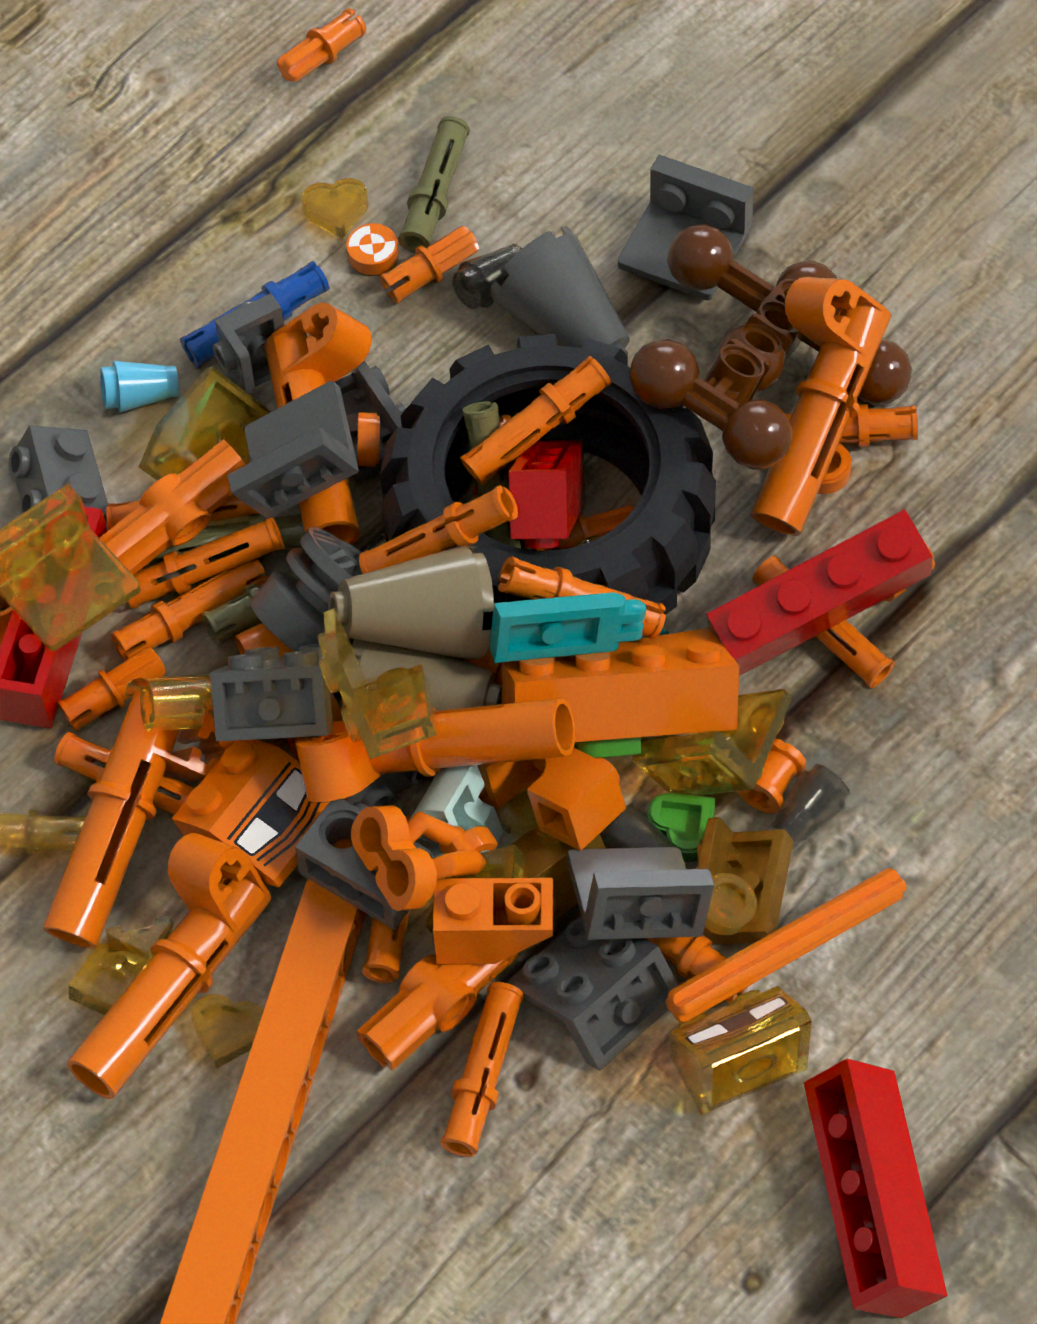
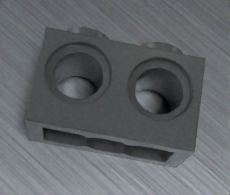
[295,799,432,930]

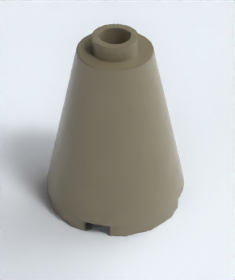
[329,545,494,660]
[342,639,502,721]

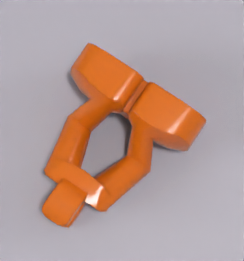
[351,805,498,911]

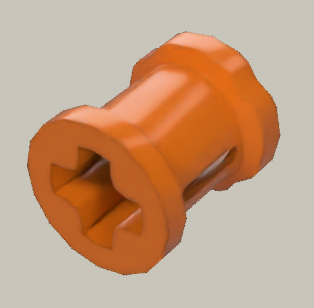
[735,738,806,814]

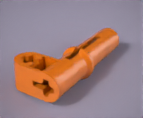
[750,277,892,536]
[264,303,372,545]
[43,690,235,949]
[295,698,576,802]
[67,833,272,1099]

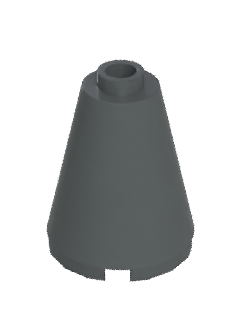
[490,226,630,355]

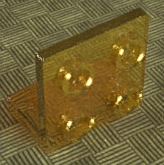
[0,483,141,651]
[318,608,437,759]
[631,689,792,796]

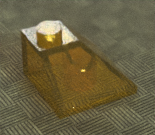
[139,366,272,481]

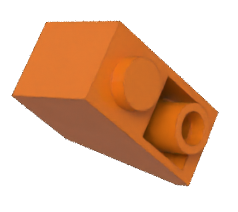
[433,878,553,964]

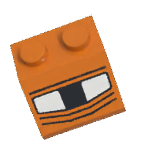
[171,739,345,888]

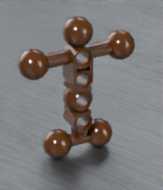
[629,224,912,470]

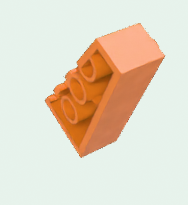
[502,627,739,742]

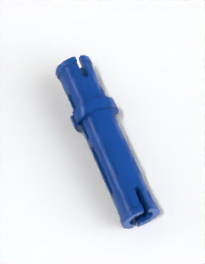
[180,261,330,367]

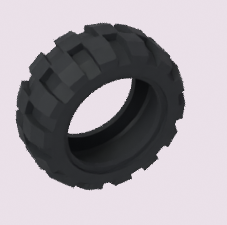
[380,334,716,630]

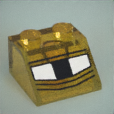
[670,986,812,1115]

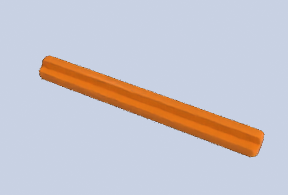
[665,868,907,1022]

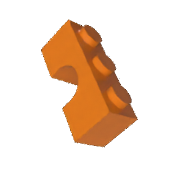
[477,748,626,851]

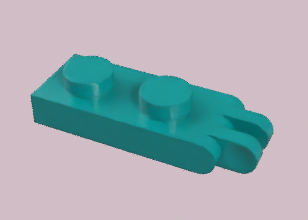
[489,592,647,663]

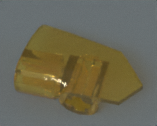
[125,674,214,731]

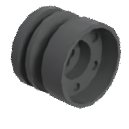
[250,527,363,674]

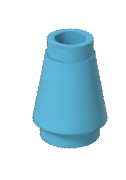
[100,361,179,413]

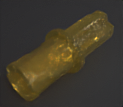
[0,809,86,854]

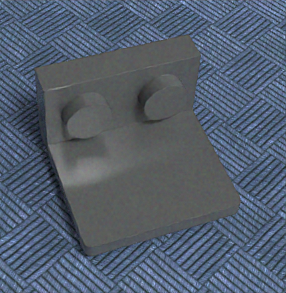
[618,154,754,301]
[228,381,359,519]
[210,644,352,741]
[567,847,714,940]
[508,917,679,1071]

